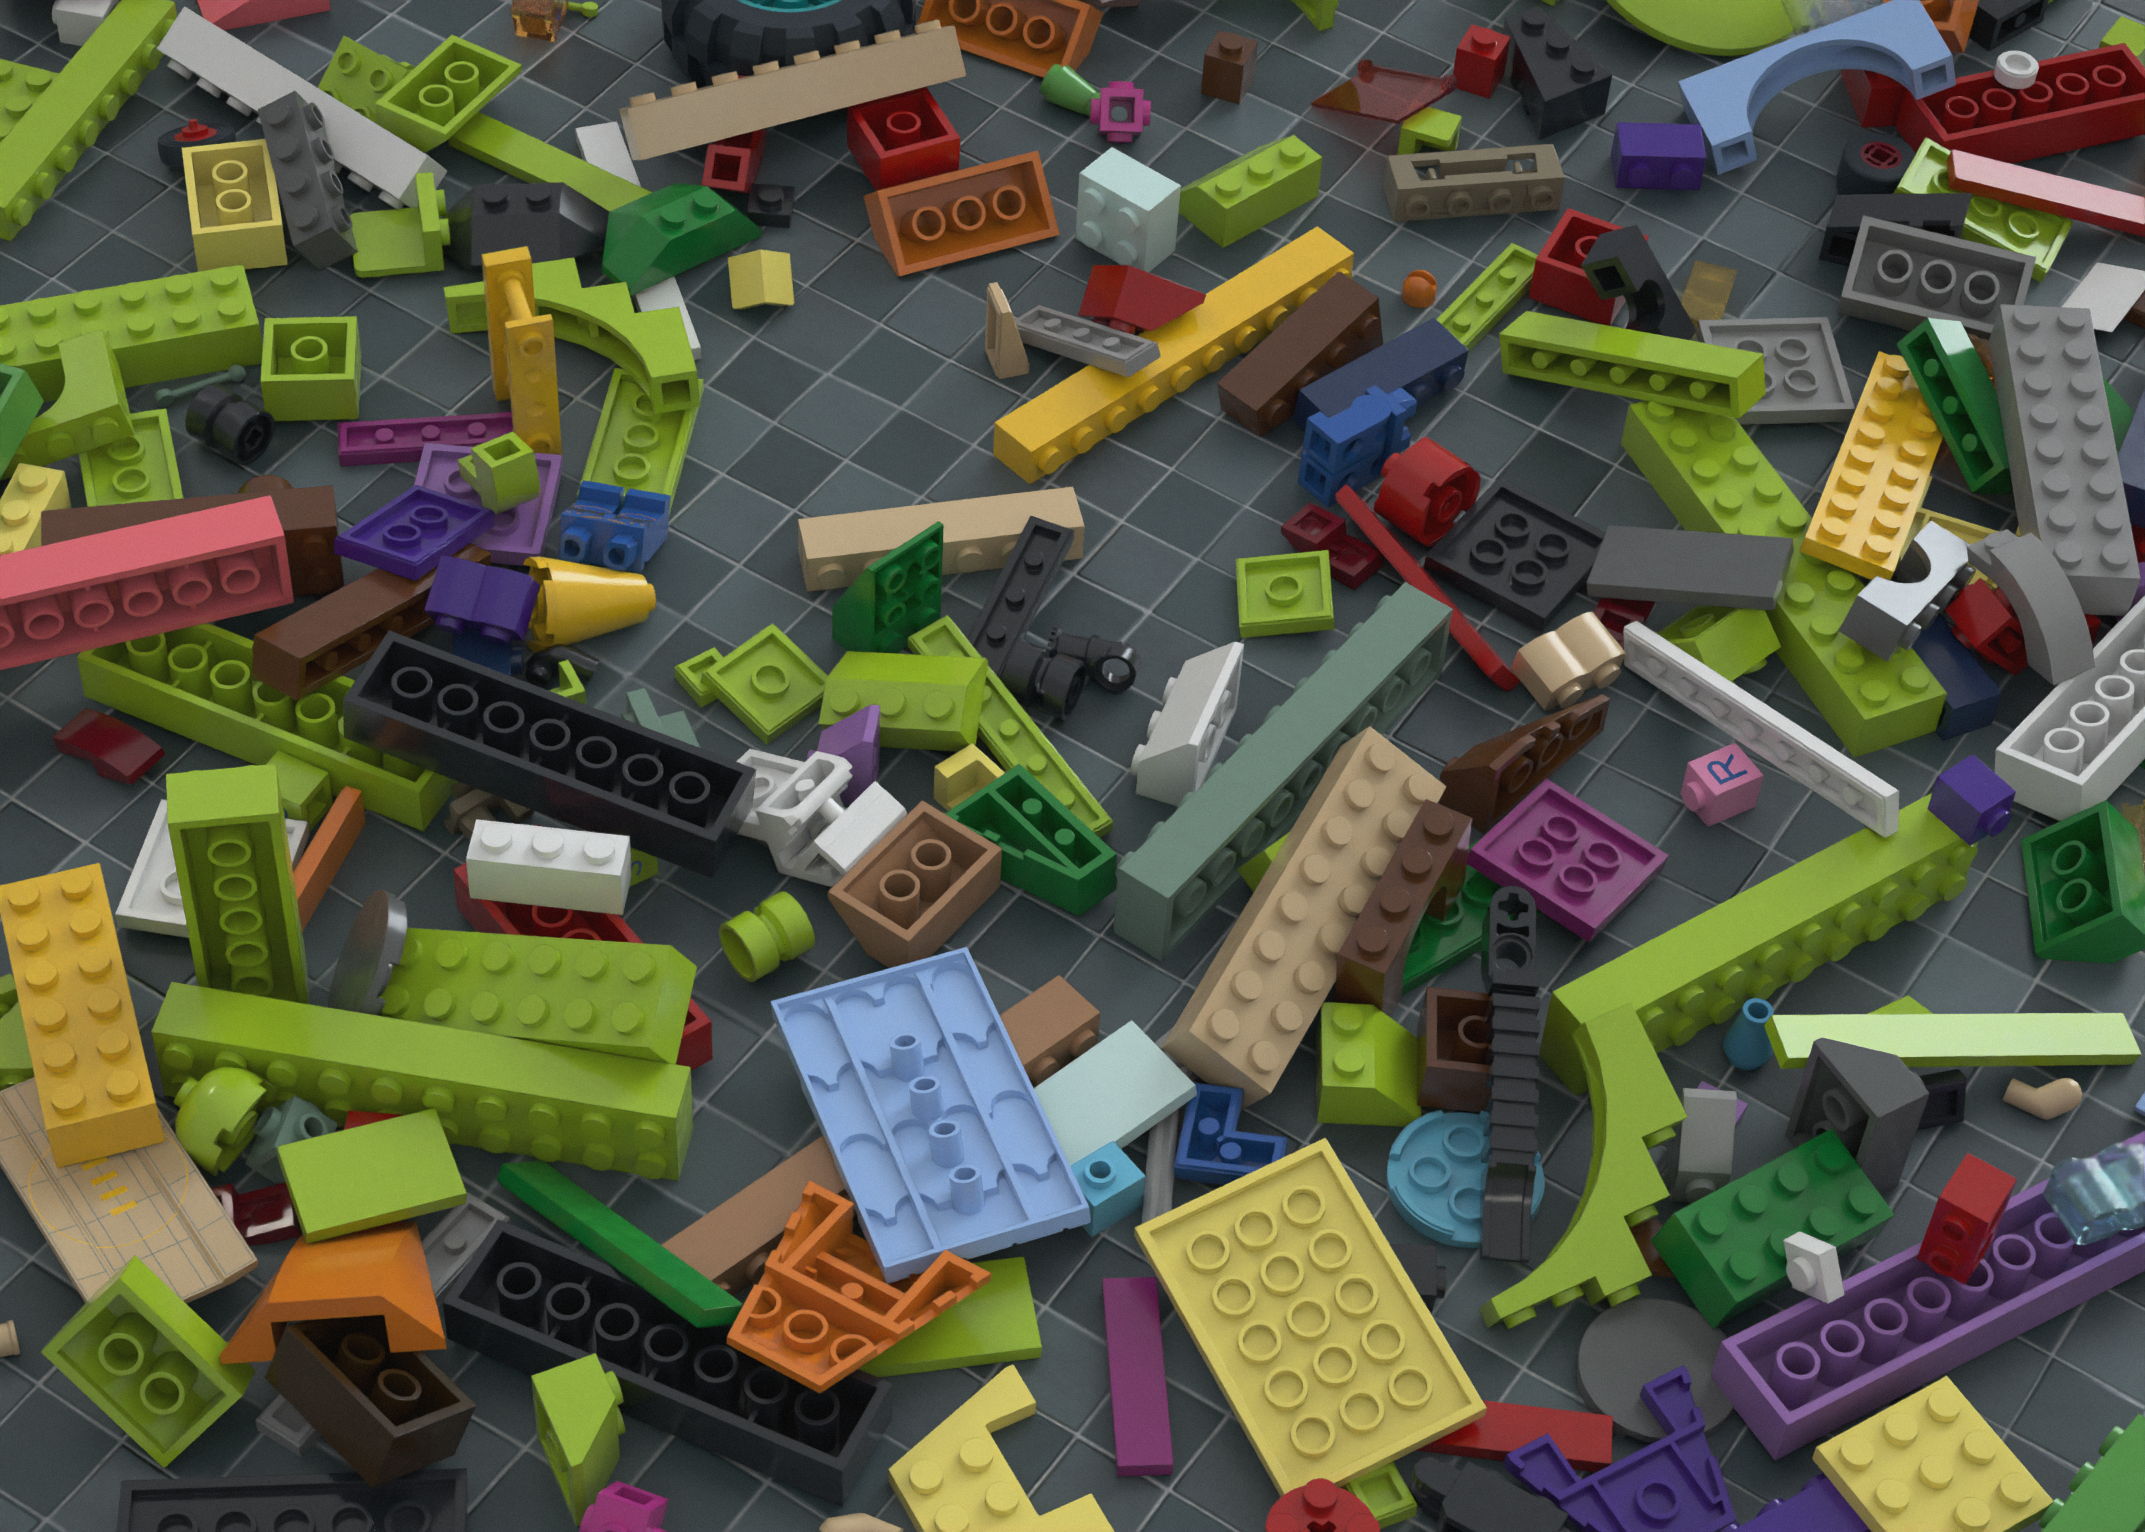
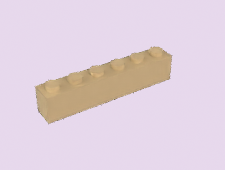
[798,487,1085,592]

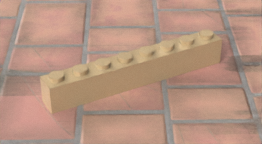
[619,20,966,160]

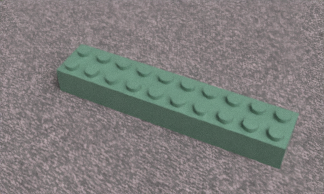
[1113,582,1453,962]

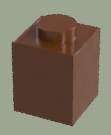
[1201,30,1258,105]

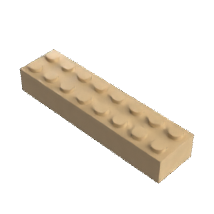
[1161,726,1446,1109]

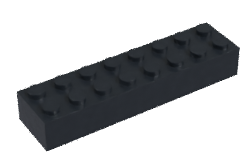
[343,631,756,878]
[443,1219,893,1507]

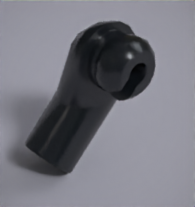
[525,644,599,687]

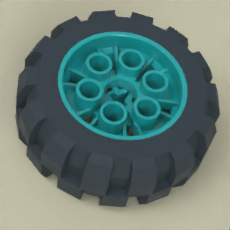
[661,0,916,117]

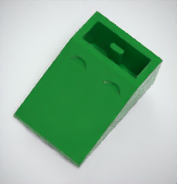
[832,521,944,654]

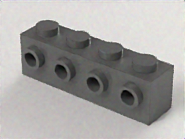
[258,91,358,271]

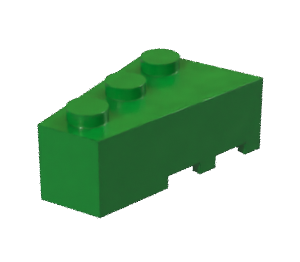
[945,764,1117,916]

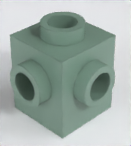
[246,1096,338,1184]

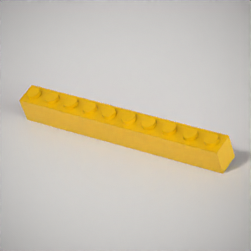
[993,226,1354,484]

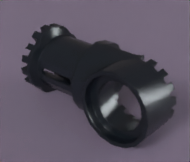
[1047,626,1141,692]

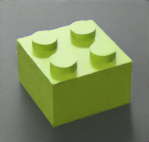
[260,316,361,421]

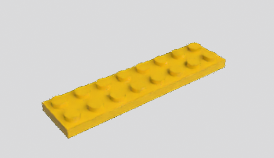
[1799,351,1943,580]

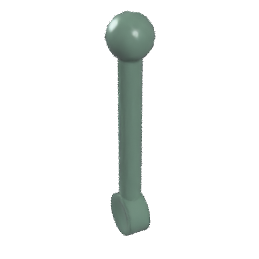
[154,365,246,407]

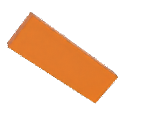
[293,786,366,932]

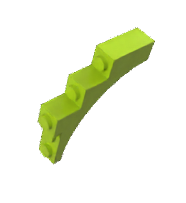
[443,258,700,414]
[1479,1002,1688,1330]

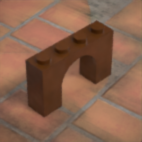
[1334,799,1472,1017]

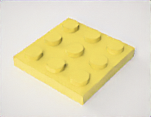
[1812,1376,2053,1532]

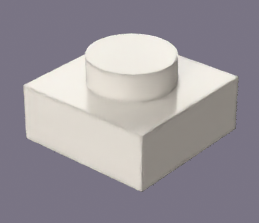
[1783,1231,1845,1304]

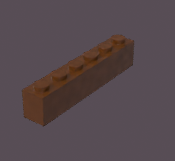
[252,543,492,700]

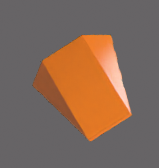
[727,1180,991,1393]
[219,1221,447,1364]

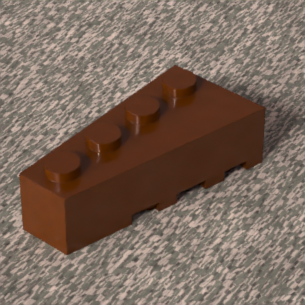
[1217,271,1383,437]

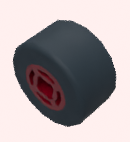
[1836,132,1916,195]

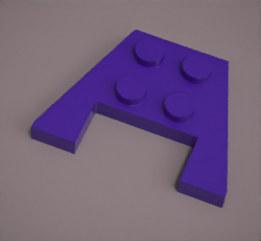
[1503,1365,1736,1532]

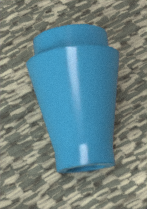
[1722,998,1774,1070]

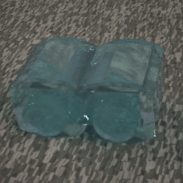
[2043,1143,2145,1245]

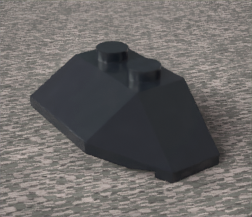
[439,182,609,272]

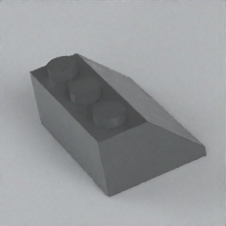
[1785,1037,1930,1195]

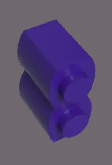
[424,556,540,645]

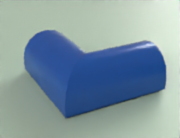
[1174,1082,1287,1185]

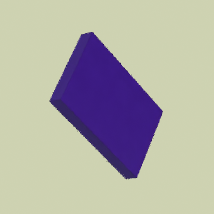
[334,485,495,581]

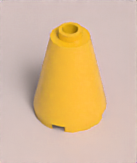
[523,556,656,653]

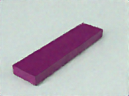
[337,412,513,467]
[1101,1277,1173,1476]

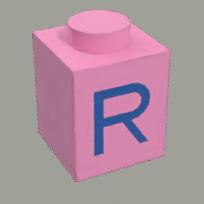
[1680,743,1764,827]

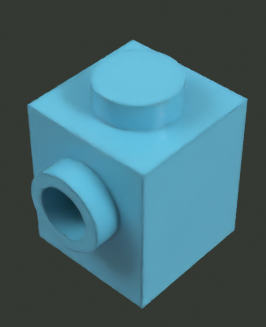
[1070,1141,1146,1237]

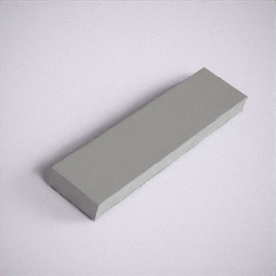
[1015,305,1161,377]

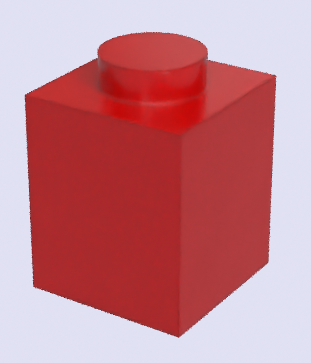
[1451,24,1510,99]

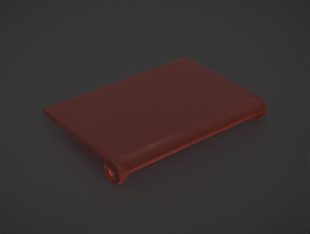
[1311,59,1457,124]

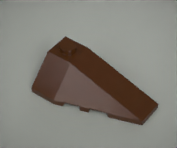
[1439,694,1610,835]

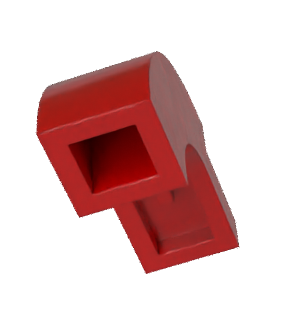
[702,75,768,194]

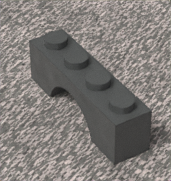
[1839,521,1976,662]

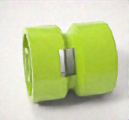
[719,891,815,982]

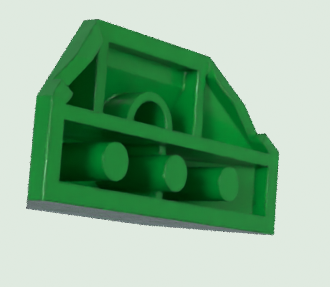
[601,183,762,296]

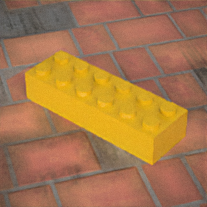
[0,863,165,1168]

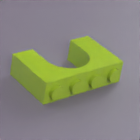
[0,329,135,481]

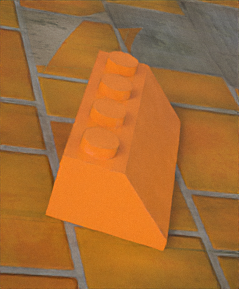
[914,0,1104,78]
[863,150,1060,277]

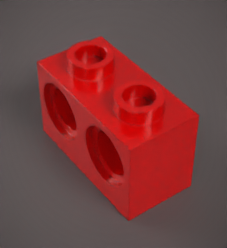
[1916,1153,2017,1285]

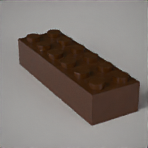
[41,485,344,597]

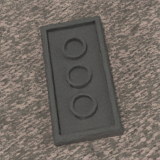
[1586,525,1794,610]

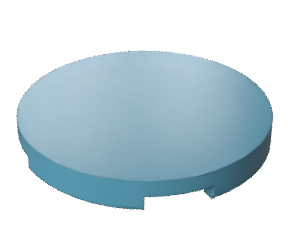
[1386,1110,1545,1248]

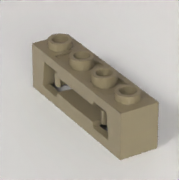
[1383,144,1565,222]

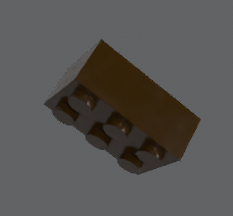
[265,1315,477,1488]

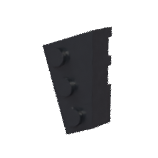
[1502,6,1612,140]
[1819,193,1972,266]

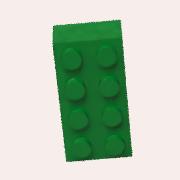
[1651,1129,1895,1330]

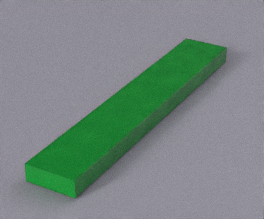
[497,1161,744,1328]

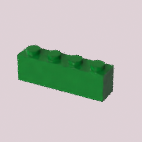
[1897,318,2013,495]

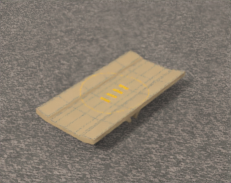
[0,1077,258,1304]

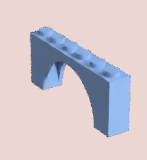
[1678,0,1956,175]

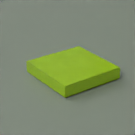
[1236,550,1335,638]
[701,623,828,745]

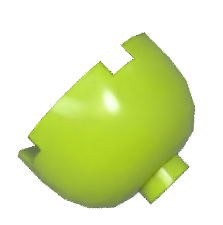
[174,1067,277,1176]

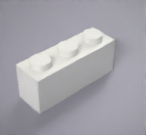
[466,819,632,915]

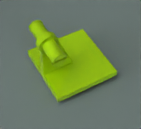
[318,36,415,124]

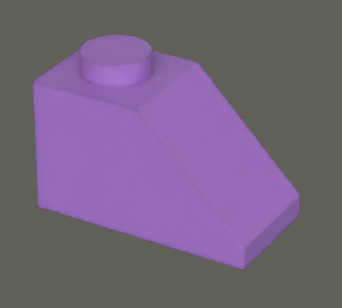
[807,705,880,805]

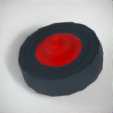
[158,119,237,167]

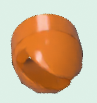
[1401,270,1437,308]

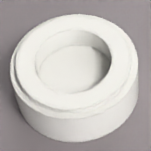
[1994,51,2039,89]

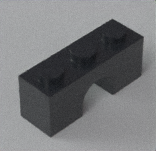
[1581,225,1697,340]

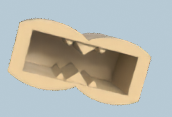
[1511,612,1626,711]

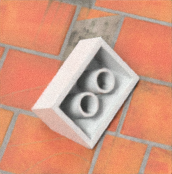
[1131,642,1244,806]

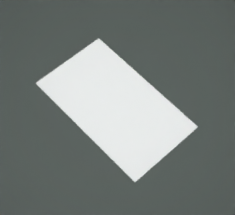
[2062,262,2145,332]

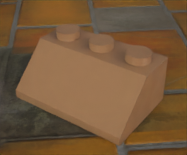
[828,801,1002,968]

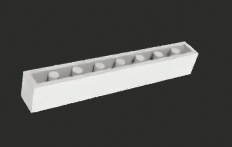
[157,6,447,209]

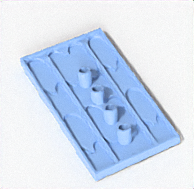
[770,947,1091,1284]

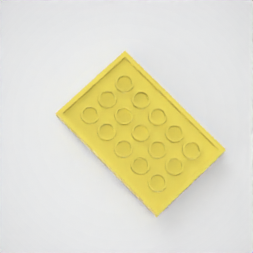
[1134,1138,1487,1497]

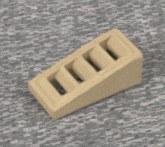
[985,282,1030,379]

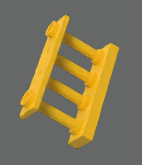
[481,246,562,455]

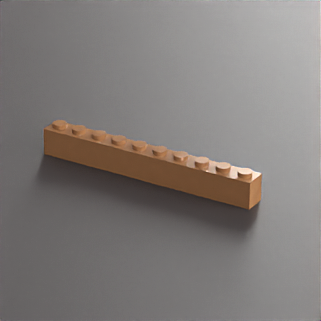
[661,975,1100,1296]

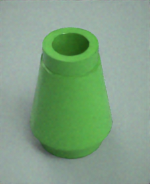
[1040,64,1099,117]

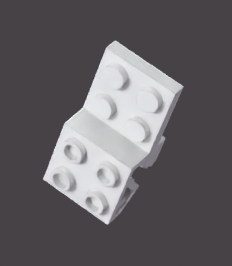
[736,749,907,887]

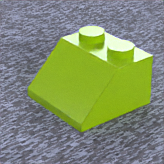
[1657,605,1781,685]
[1316,1002,1422,1127]
[531,1353,626,1526]

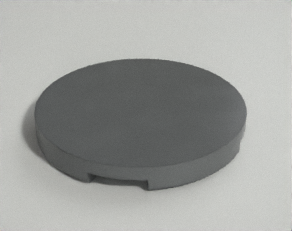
[328,889,407,1016]
[1576,1298,1734,1443]

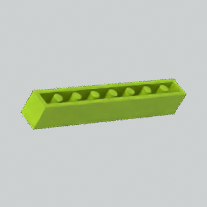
[0,0,177,241]

